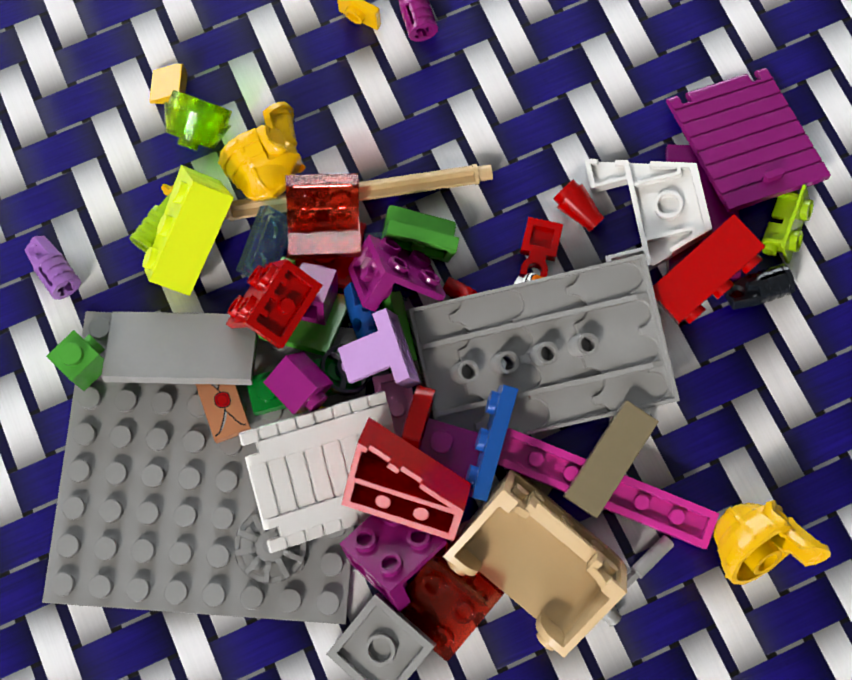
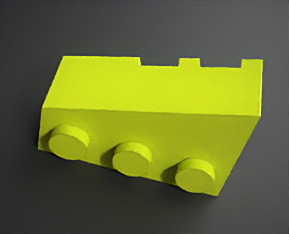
[142,165,234,296]

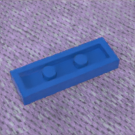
[465,385,518,502]

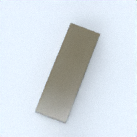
[563,400,659,518]

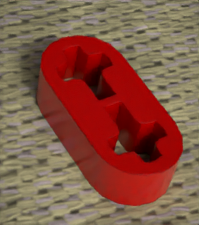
[401,385,436,449]

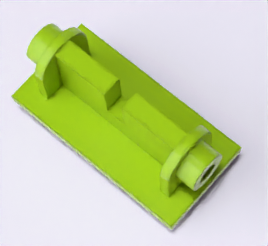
[762,185,814,264]

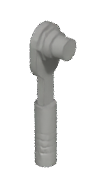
[602,535,674,626]

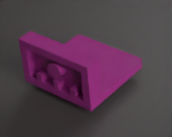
[348,234,446,312]
[339,515,447,612]

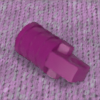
[399,0,438,42]

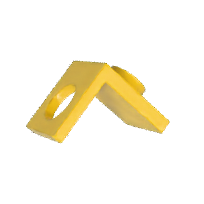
[337,0,381,30]

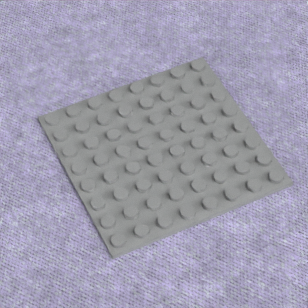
[42,311,366,625]

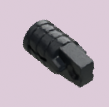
[724,263,795,310]

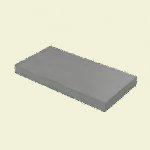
[101,312,258,385]

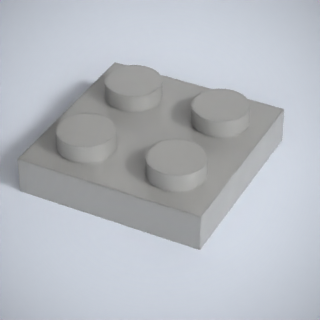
[326,593,437,680]

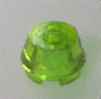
[164,90,232,151]

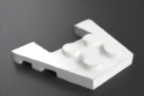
[585,159,713,271]

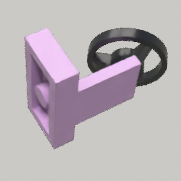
[319,308,421,396]

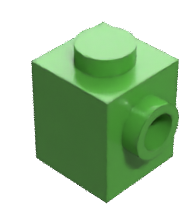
[46,330,105,391]

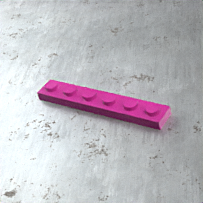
[497,428,720,549]

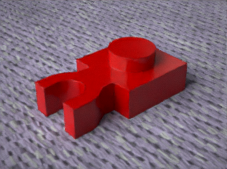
[519,216,563,278]

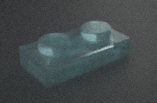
[236,205,295,277]

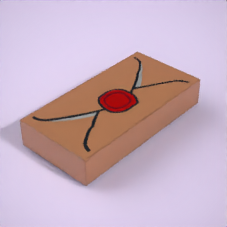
[195,384,251,443]

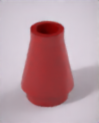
[553,179,605,232]

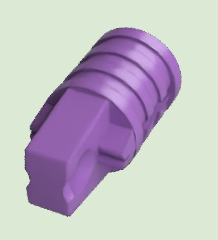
[25,236,81,300]

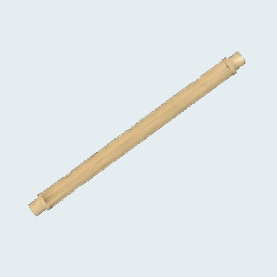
[225,164,493,221]

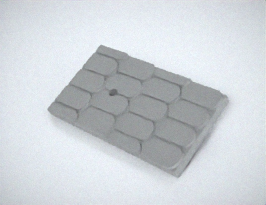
[406,253,680,435]

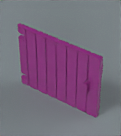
[666,68,831,213]

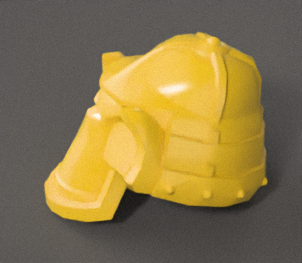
[218,101,306,201]
[713,500,831,585]

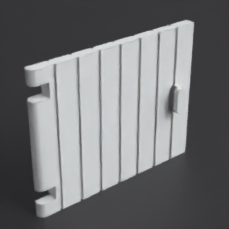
[239,391,395,553]

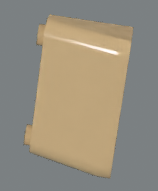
[443,470,627,658]

